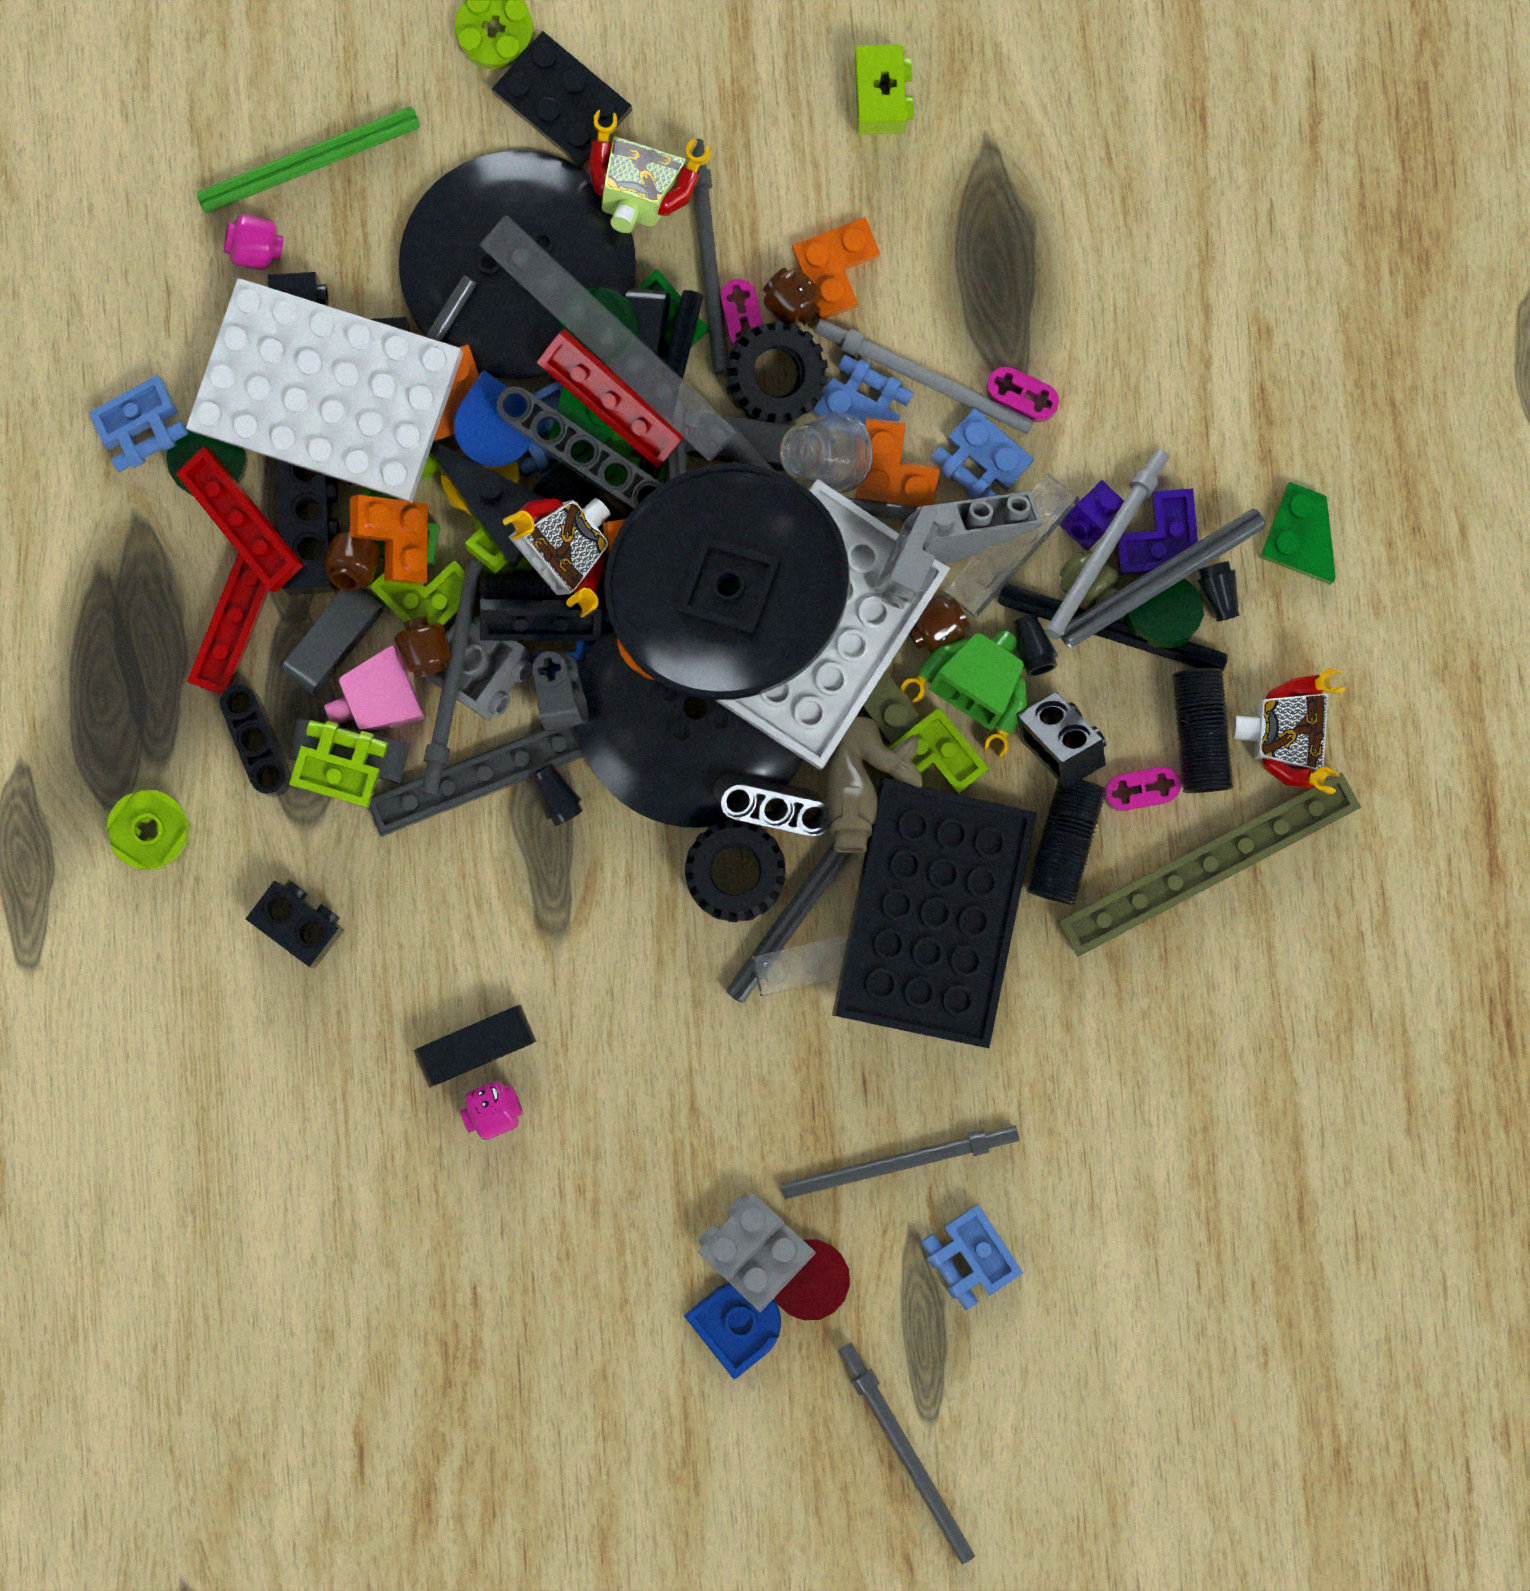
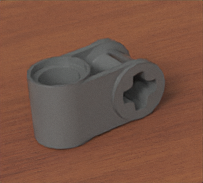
[532,651,588,731]

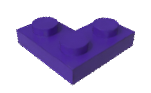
[1116,488,1198,575]

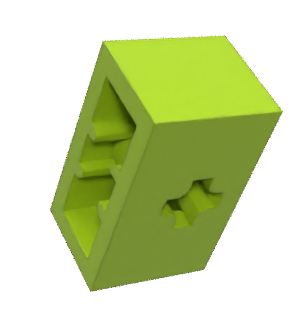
[855,44,914,135]

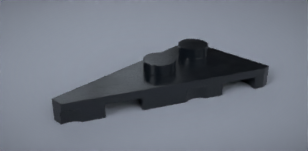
[429,441,547,570]

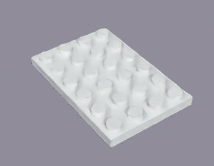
[186,278,464,503]
[715,479,950,770]

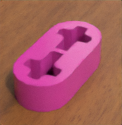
[721,279,763,347]
[986,367,1059,422]
[1104,767,1181,811]

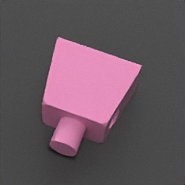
[324,645,426,733]

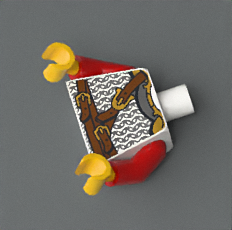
[503,498,611,618]
[1232,669,1345,795]

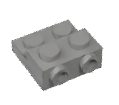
[874,505,938,609]
[423,613,535,721]
[698,1193,816,1312]

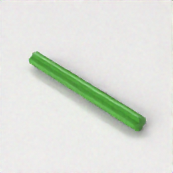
[197,107,420,213]

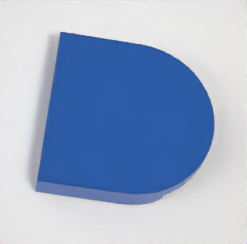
[453,370,548,467]
[684,1282,781,1380]

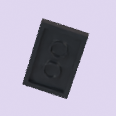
[492,31,632,168]

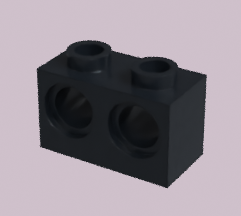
[1017,692,1106,788]
[245,880,344,968]

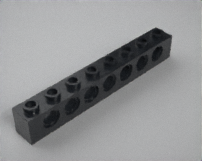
[268,272,340,595]

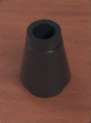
[1197,561,1240,622]
[1014,614,1058,676]
[531,763,583,826]

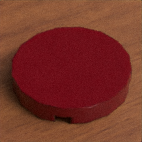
[774,1239,850,1321]

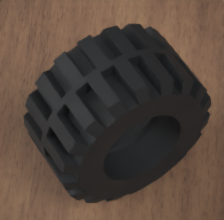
[723,322,828,423]
[685,819,786,923]

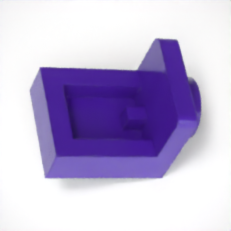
[1060,480,1124,551]

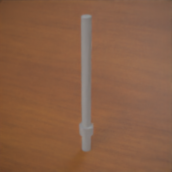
[814,318,1034,434]
[1045,449,1169,640]

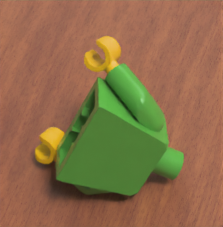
[901,630,1027,757]

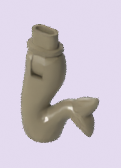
[828,717,922,853]

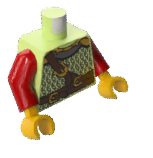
[588,110,712,233]

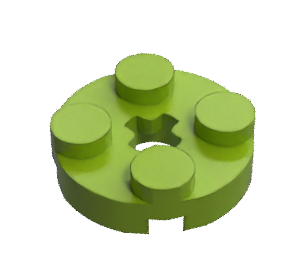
[455,0,534,70]
[107,790,191,870]

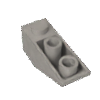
[917,491,1042,564]

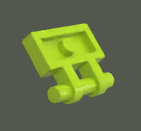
[289,720,389,808]

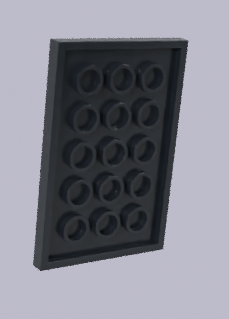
[832,778,1037,1049]

